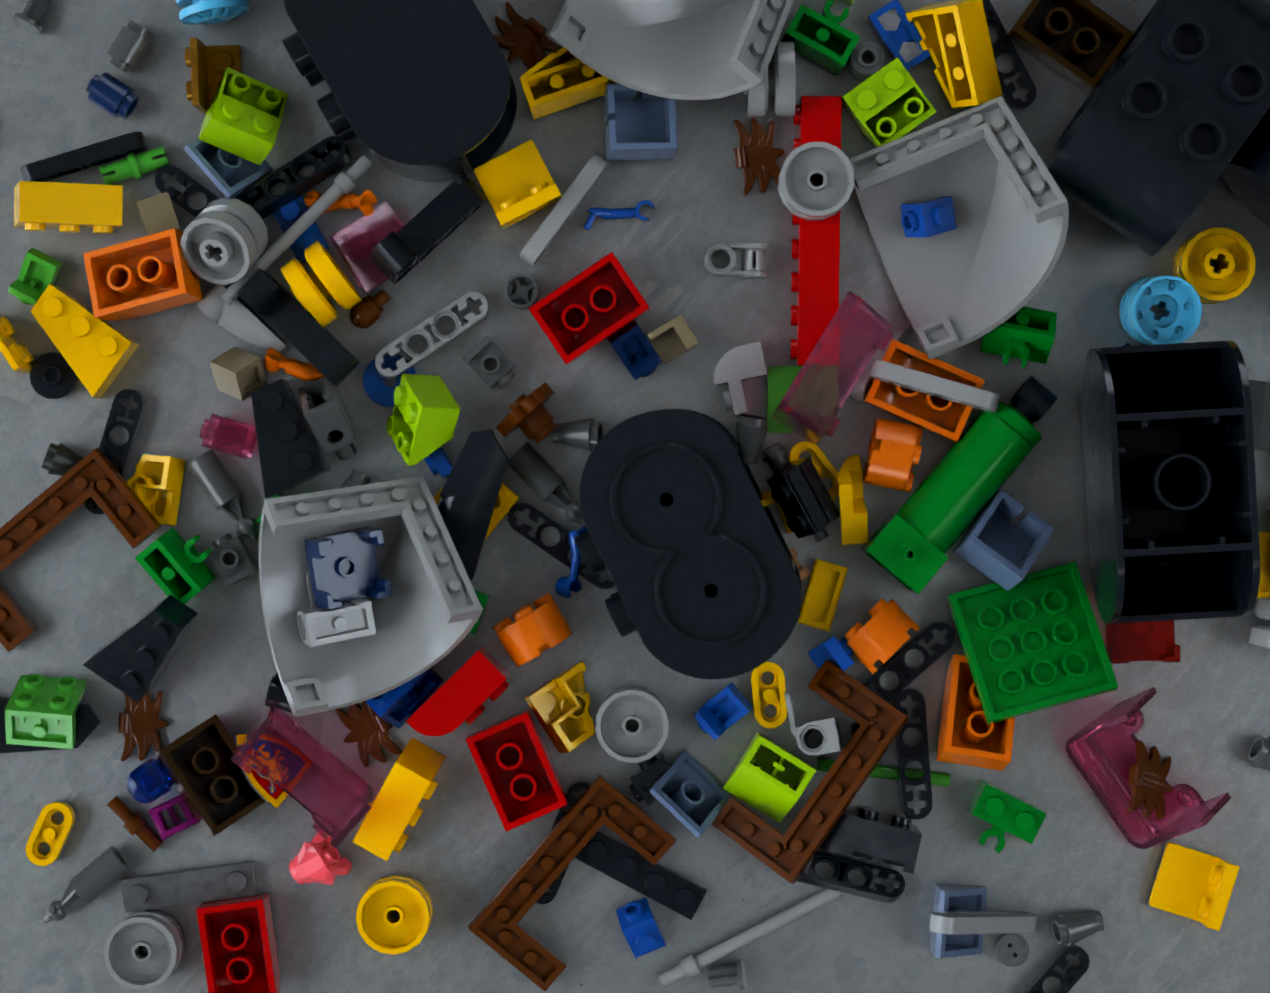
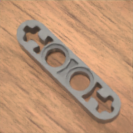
[519,152,610,266]
[375,292,488,379]
[869,359,1001,413]
[929,911,1038,935]

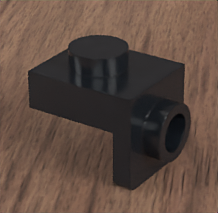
[628,753,671,806]

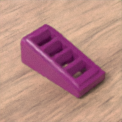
[148,794,199,840]

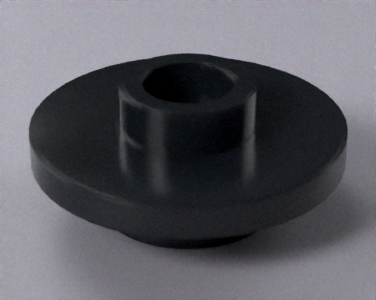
[30,352,77,399]

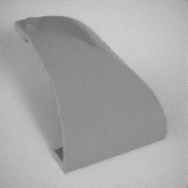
[549,0,794,100]
[849,96,1069,360]
[259,476,483,717]

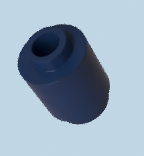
[86,72,139,119]

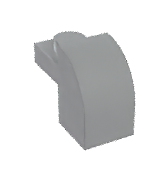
[713,341,767,416]

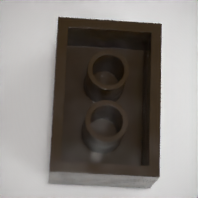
[1008,0,1134,94]
[154,714,266,838]

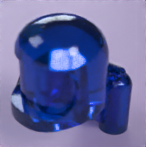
[126,758,174,803]

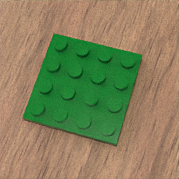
[947,561,1119,724]

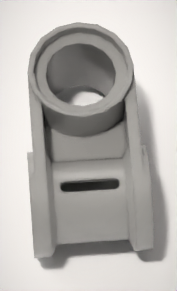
[704,243,769,279]

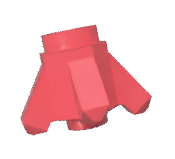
[289,826,352,885]

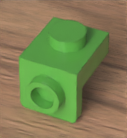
[8,248,62,306]

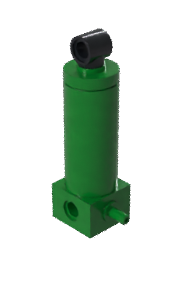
[861,375,1058,594]

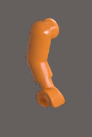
[304,190,378,216]
[264,348,325,382]

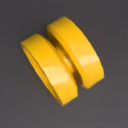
[1173,227,1256,304]
[280,240,362,328]
[356,874,434,955]

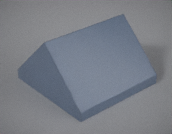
[184,137,273,199]
[649,750,733,838]
[930,883,987,958]

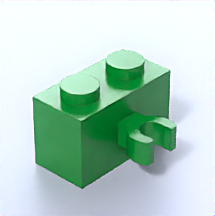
[781,0,860,75]
[980,307,1057,368]
[135,527,216,604]
[967,779,1047,853]

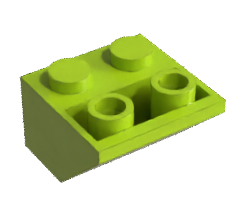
[842,57,937,147]
[198,67,288,166]
[386,374,460,466]
[723,731,816,823]

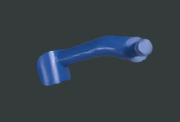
[584,200,655,231]
[555,526,588,599]

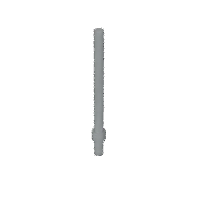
[220,155,373,306]
[658,889,841,988]

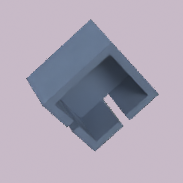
[603,83,678,160]
[954,489,1055,591]

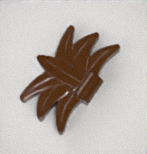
[493,2,563,70]
[733,118,784,196]
[118,690,169,761]
[335,701,402,767]
[1127,740,1173,820]

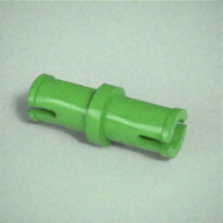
[99,145,170,185]

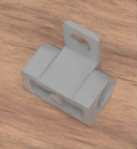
[297,572,376,647]
[784,692,843,757]

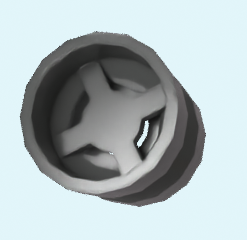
[505,274,540,310]

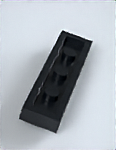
[575,831,707,920]

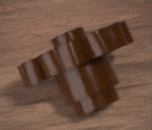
[495,383,557,444]

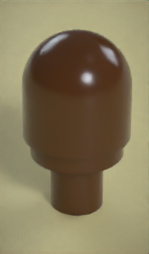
[350,288,392,329]

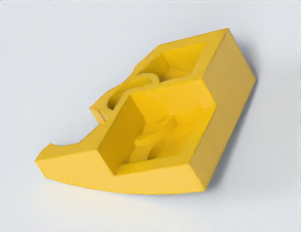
[127,454,186,526]
[838,455,869,545]
[524,661,595,753]

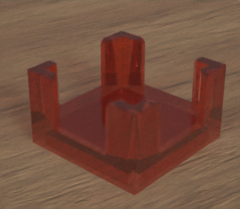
[1105,620,1180,664]

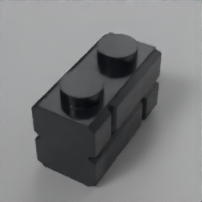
[766,456,840,539]

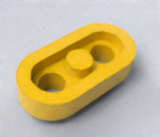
[789,441,839,500]
[751,661,787,729]
[25,801,75,866]

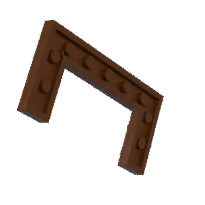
[0,448,162,652]
[712,659,909,884]
[468,774,676,991]

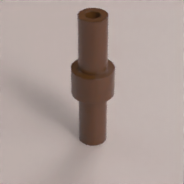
[107,796,163,852]

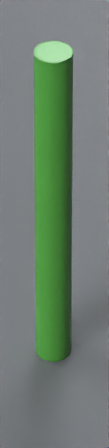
[816,757,950,787]

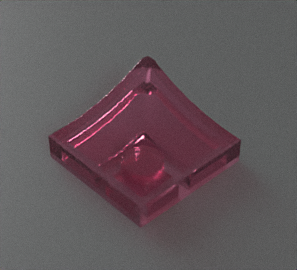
[329,201,426,293]

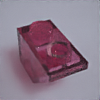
[200,414,257,459]

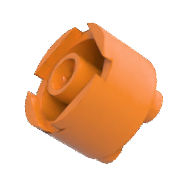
[863,418,923,492]
[492,592,573,667]
[845,598,921,674]

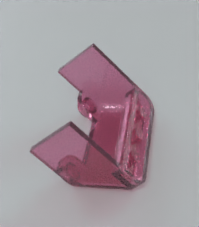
[771,291,894,445]
[1065,687,1231,849]
[231,707,373,848]

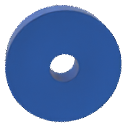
[363,355,416,407]

